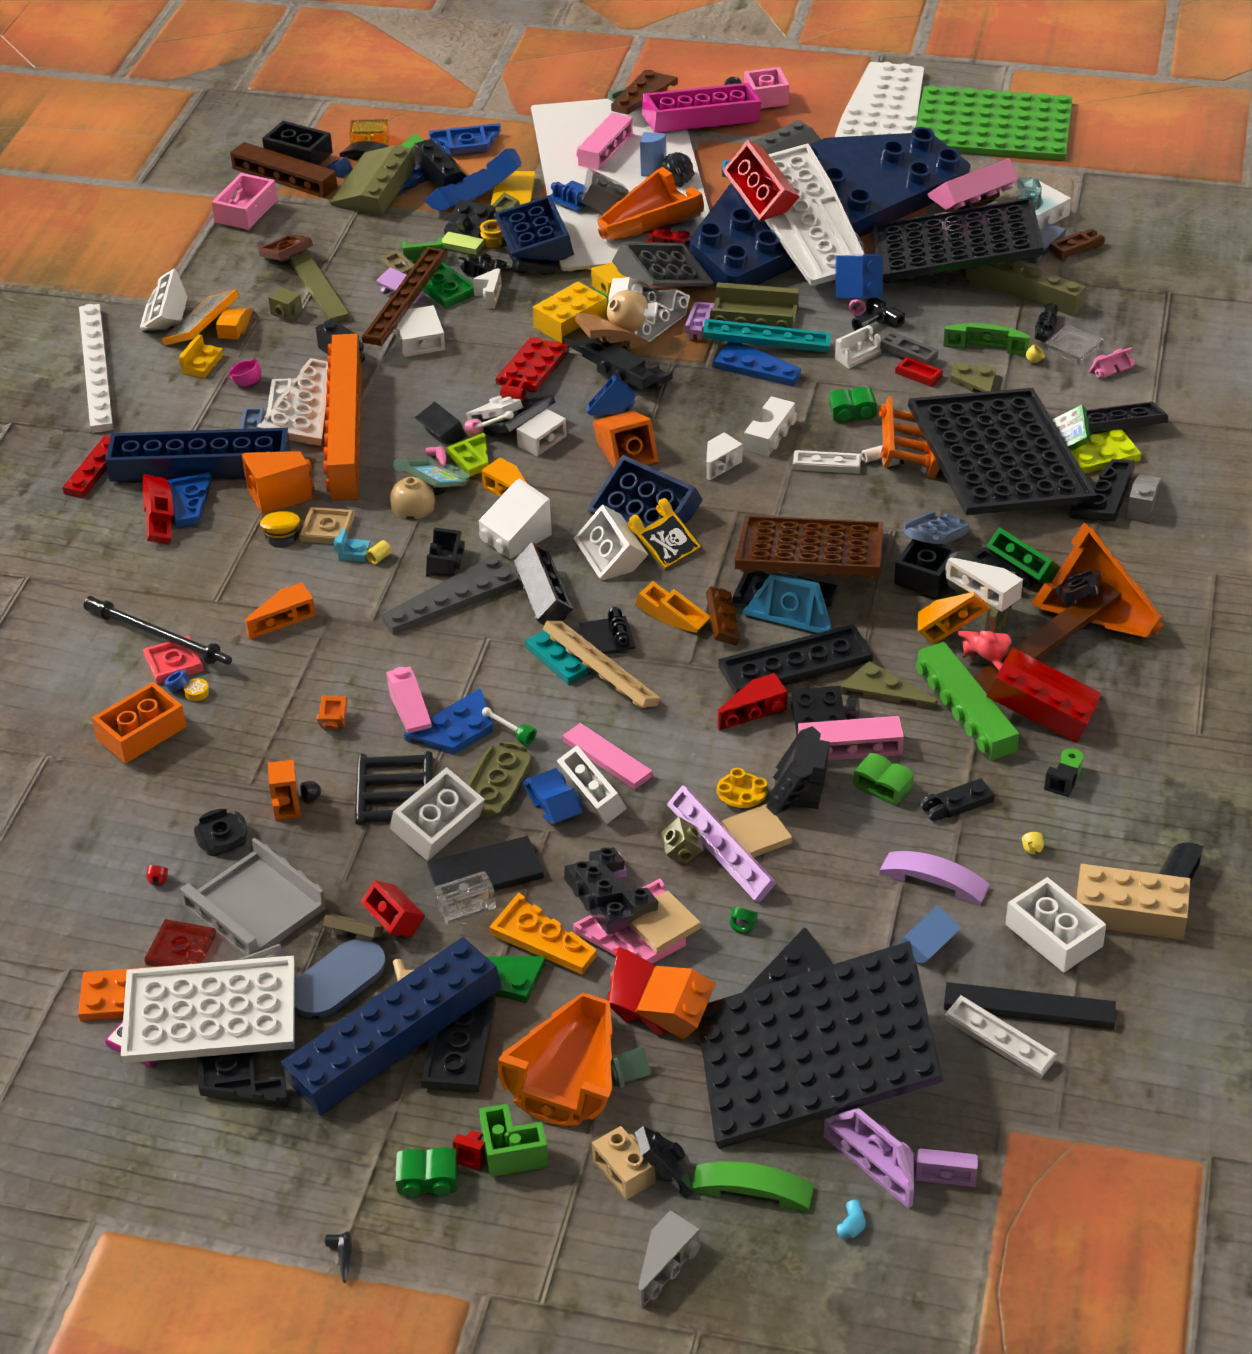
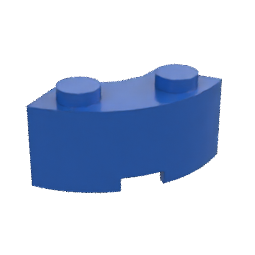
[523,768,583,824]

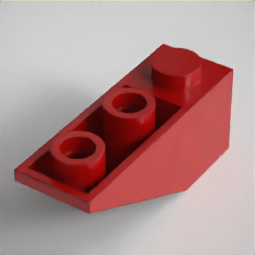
[717,673,787,731]

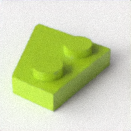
[447,433,489,476]

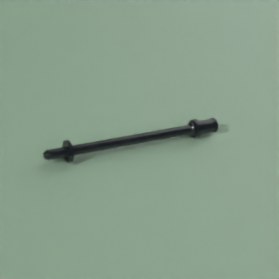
[83,596,232,665]

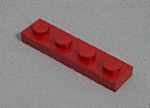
[62,436,111,498]

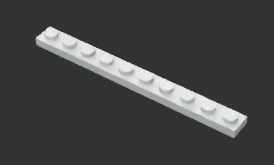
[79,304,113,433]

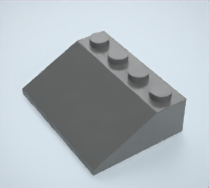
[752,120,821,154]
[612,242,714,286]

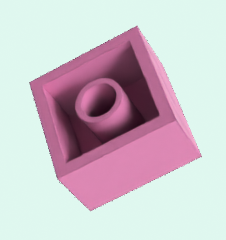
[744,67,789,110]

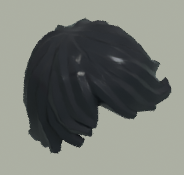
[661,152,695,187]

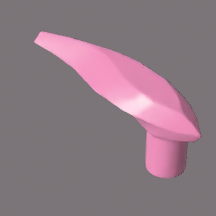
[426,446,446,467]

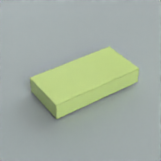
[442,232,484,255]

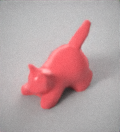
[958,631,1012,670]

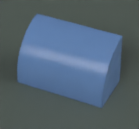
[640,132,667,176]
[899,905,962,963]

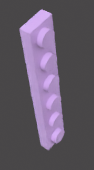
[667,785,777,903]

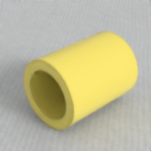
[366,540,392,565]

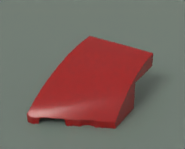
[607,947,666,1036]

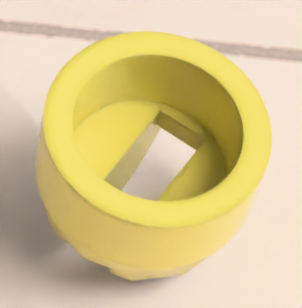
[1026,344,1045,363]
[1022,832,1044,855]

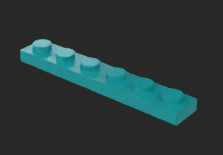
[703,319,830,353]

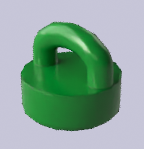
[729,906,758,933]

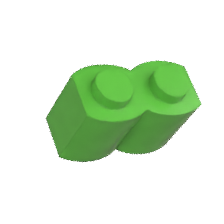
[853,753,914,805]

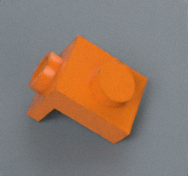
[316,696,348,730]

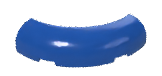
[425,149,521,211]

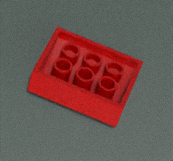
[986,647,1101,743]

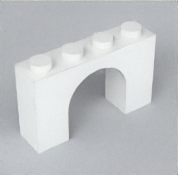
[987,179,1071,230]

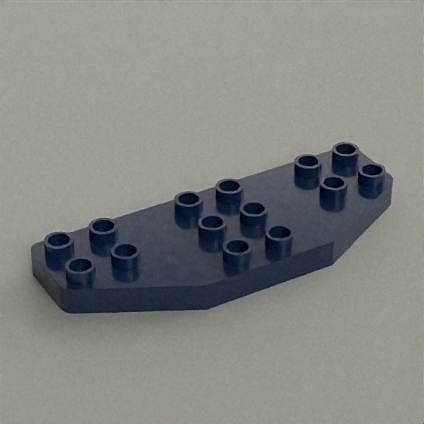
[689,127,971,286]

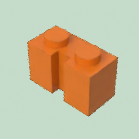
[268,760,301,821]

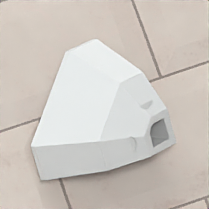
[608,277,690,342]

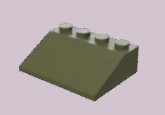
[330,145,416,216]

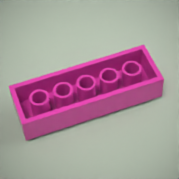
[641,83,762,133]

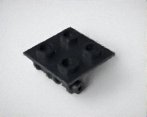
[458,253,513,277]
[579,606,635,653]
[791,686,845,736]

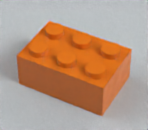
[92,682,187,764]

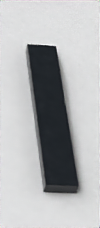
[943,982,1116,1029]

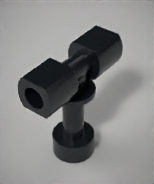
[851,298,905,331]

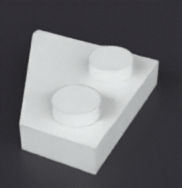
[466,396,523,421]

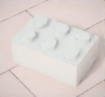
[389,767,485,861]
[1005,877,1106,973]

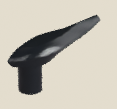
[325,1231,352,1283]

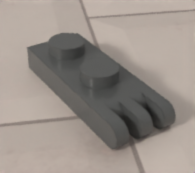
[880,332,939,365]

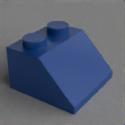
[835,254,883,298]
[586,374,636,415]

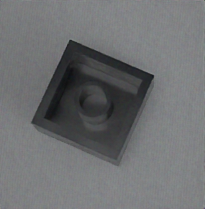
[894,539,958,598]

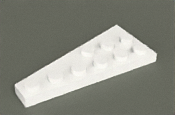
[256,358,328,446]

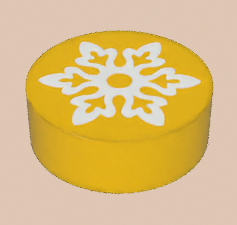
[184,678,209,701]

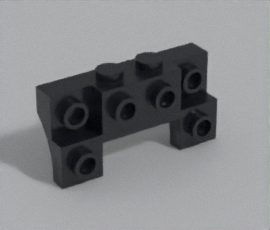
[582,341,673,390]
[564,847,658,934]

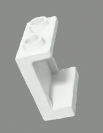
[395,305,445,357]

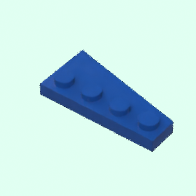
[714,342,801,387]

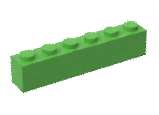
[916,642,1019,761]

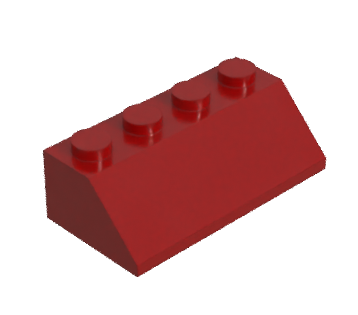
[722,140,800,221]

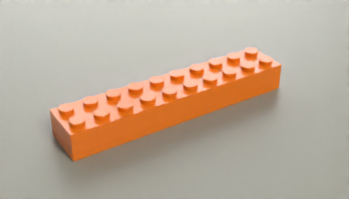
[323,333,362,501]

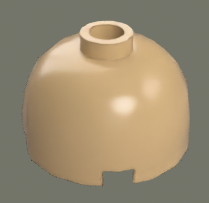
[607,290,648,332]
[390,477,435,520]

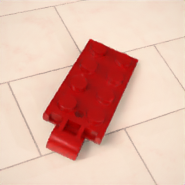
[496,337,569,401]

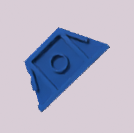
[429,123,501,155]
[404,689,493,755]

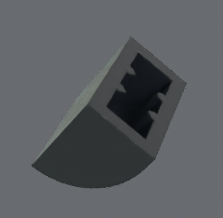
[415,402,467,443]
[1159,842,1204,883]

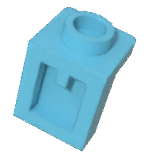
[334,529,371,562]

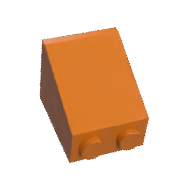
[593,410,659,468]
[242,451,315,514]

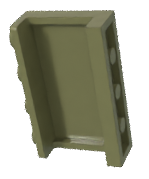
[710,282,799,329]

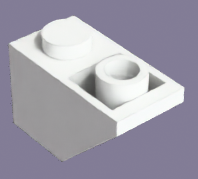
[706,433,742,481]

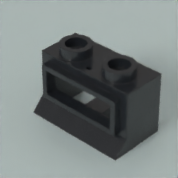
[426,527,465,576]

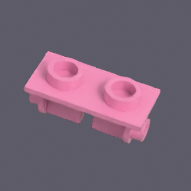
[1089,347,1136,379]

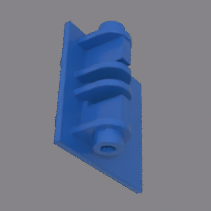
[551,180,586,211]

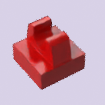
[453,1130,485,1171]

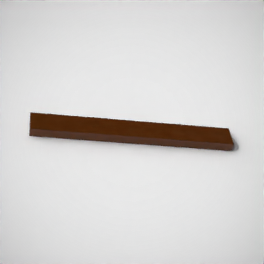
[362,247,446,346]
[973,582,1122,694]

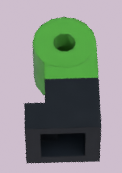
[1044,748,1084,798]

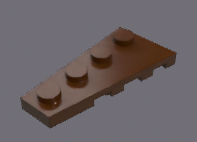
[611,70,678,115]

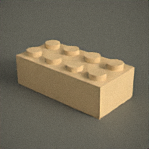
[1076,864,1190,940]

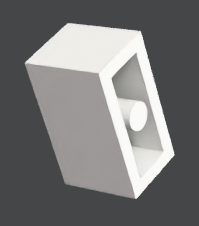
[517,409,567,457]

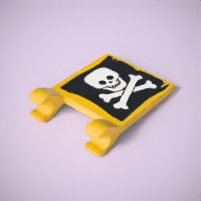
[627,498,701,570]

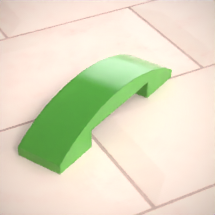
[943,323,1030,356]
[692,1161,814,1212]

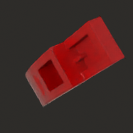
[143,474,174,544]

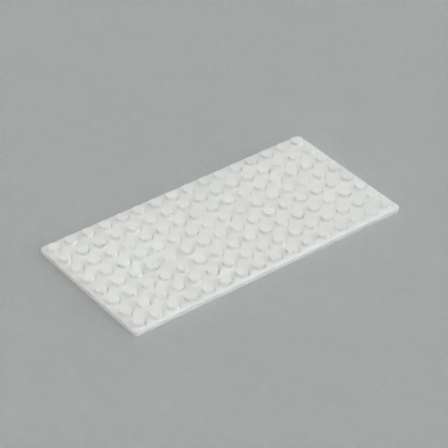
[531,99,710,272]

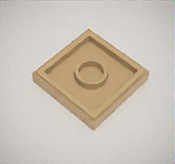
[299,507,355,544]
[721,804,792,857]
[628,890,701,954]

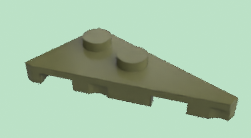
[839,661,938,709]

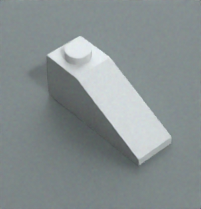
[946,557,1023,612]

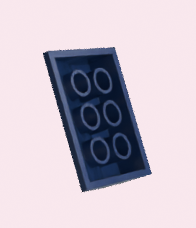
[494,195,574,261]
[587,455,703,533]

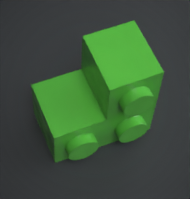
[479,1104,549,1177]

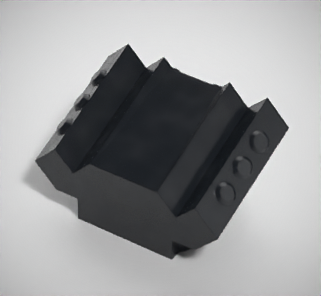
[766,726,830,815]

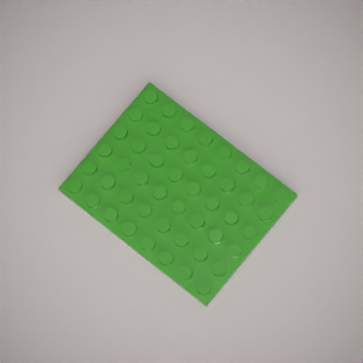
[915,85,1073,161]

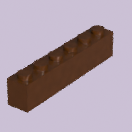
[230,142,338,198]

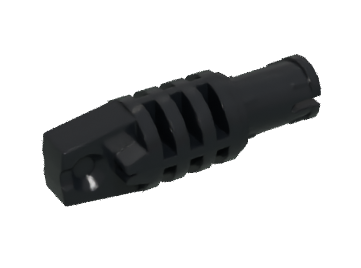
[1034,303,1058,343]

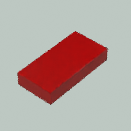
[895,357,943,387]

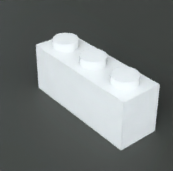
[557,745,627,824]

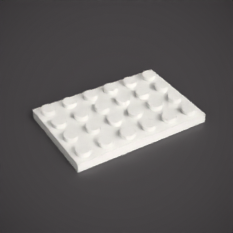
[121,955,295,1064]

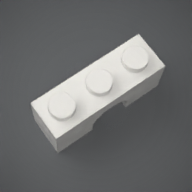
[744,396,797,457]

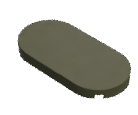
[466,741,532,818]

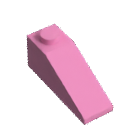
[386,666,432,733]

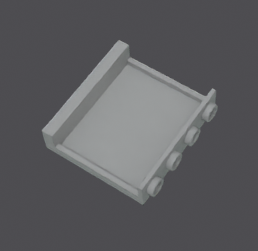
[180,838,326,957]

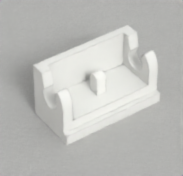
[835,325,882,369]

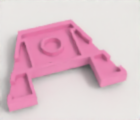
[573,879,686,964]

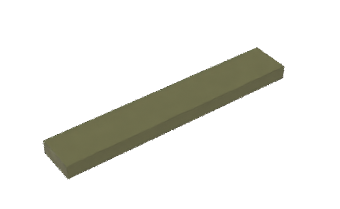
[290,252,349,323]

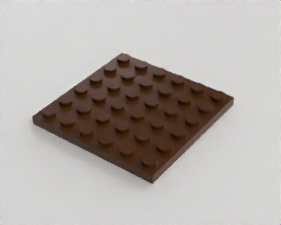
[735,515,883,579]

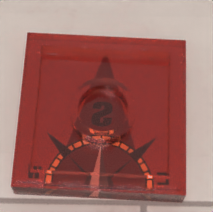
[144,919,216,967]

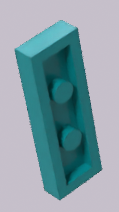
[525,631,588,685]

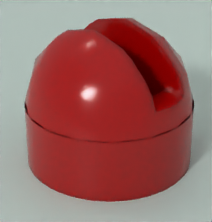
[146,865,168,886]

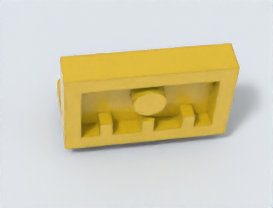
[179,334,224,378]

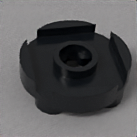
[1055,570,1104,606]
[194,809,247,856]

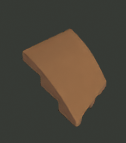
[576,313,648,348]

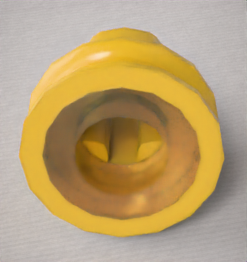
[480,220,503,248]

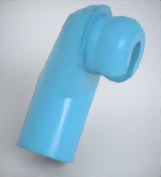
[836,1200,866,1240]

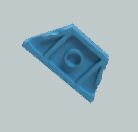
[743,573,832,633]

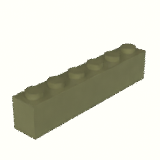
[965,261,1086,317]

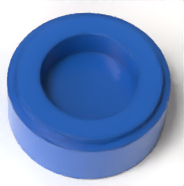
[164,670,190,692]

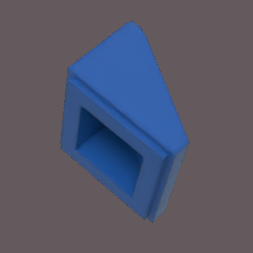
[325,157,353,178]

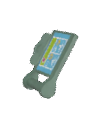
[393,456,470,487]

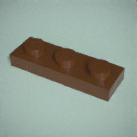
[706,586,740,646]

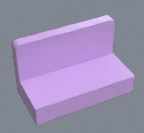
[915,1148,978,1187]

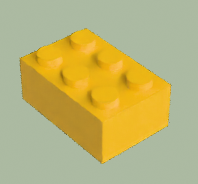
[533,282,607,344]

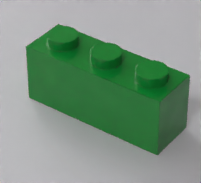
[986,527,1061,584]

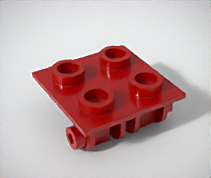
[646,227,692,249]

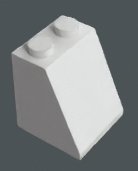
[479,478,552,559]

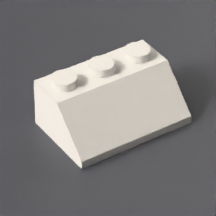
[574,504,648,580]

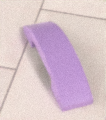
[879,851,990,906]

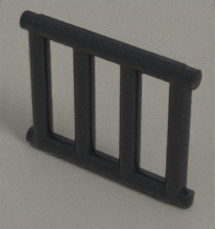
[355,751,433,825]

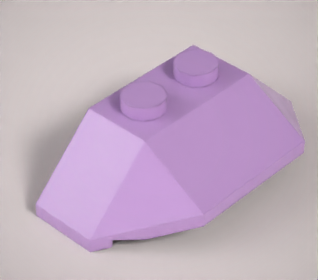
[824,1108,914,1209]

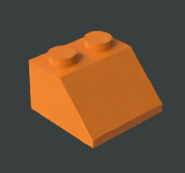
[636,966,716,1040]

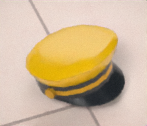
[260,511,300,548]

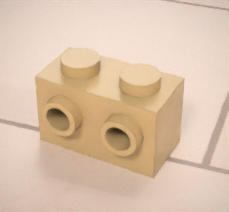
[592,1126,656,1200]

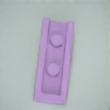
[685,302,715,341]

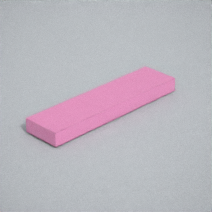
[562,723,652,790]

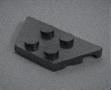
[743,928,833,992]

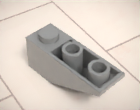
[638,1210,700,1308]

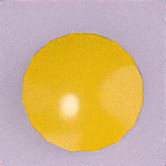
[716,768,767,808]

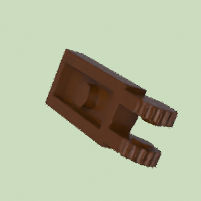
[1049,228,1105,259]

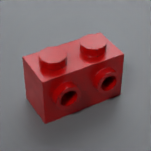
[360,880,425,938]

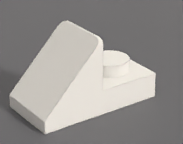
[473,269,502,309]

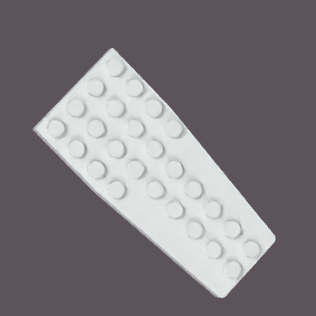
[835,62,924,137]
[765,144,864,286]

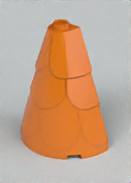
[597,167,704,241]
[1032,523,1164,638]
[498,992,613,1126]

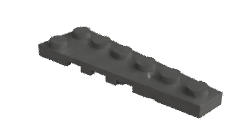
[382,554,519,635]

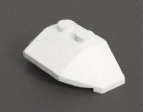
[140,269,187,331]

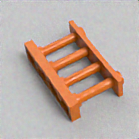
[879,396,940,479]

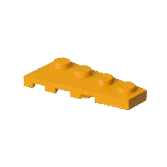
[489,892,597,975]

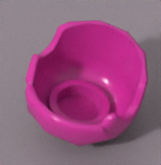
[229,358,262,387]

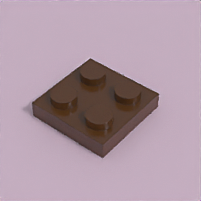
[258,234,313,262]

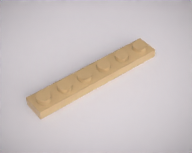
[543,621,661,708]

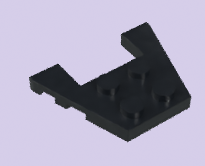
[197,1052,288,1105]

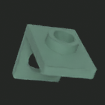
[611,1047,651,1088]

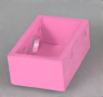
[212,173,278,230]

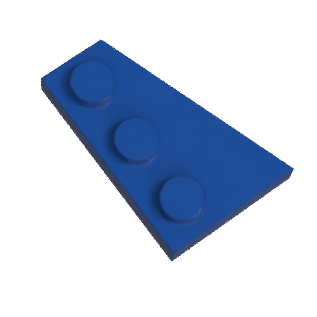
[167,472,212,528]

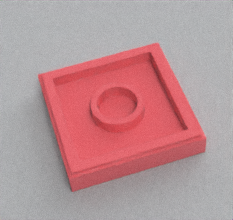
[143,636,204,685]

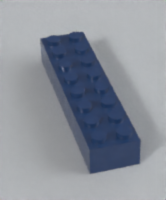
[105,427,291,482]
[281,937,502,1115]

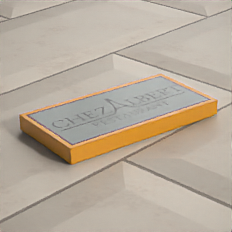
[161,289,239,345]

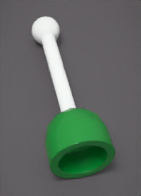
[482,707,537,747]

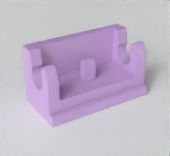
[376,267,425,305]

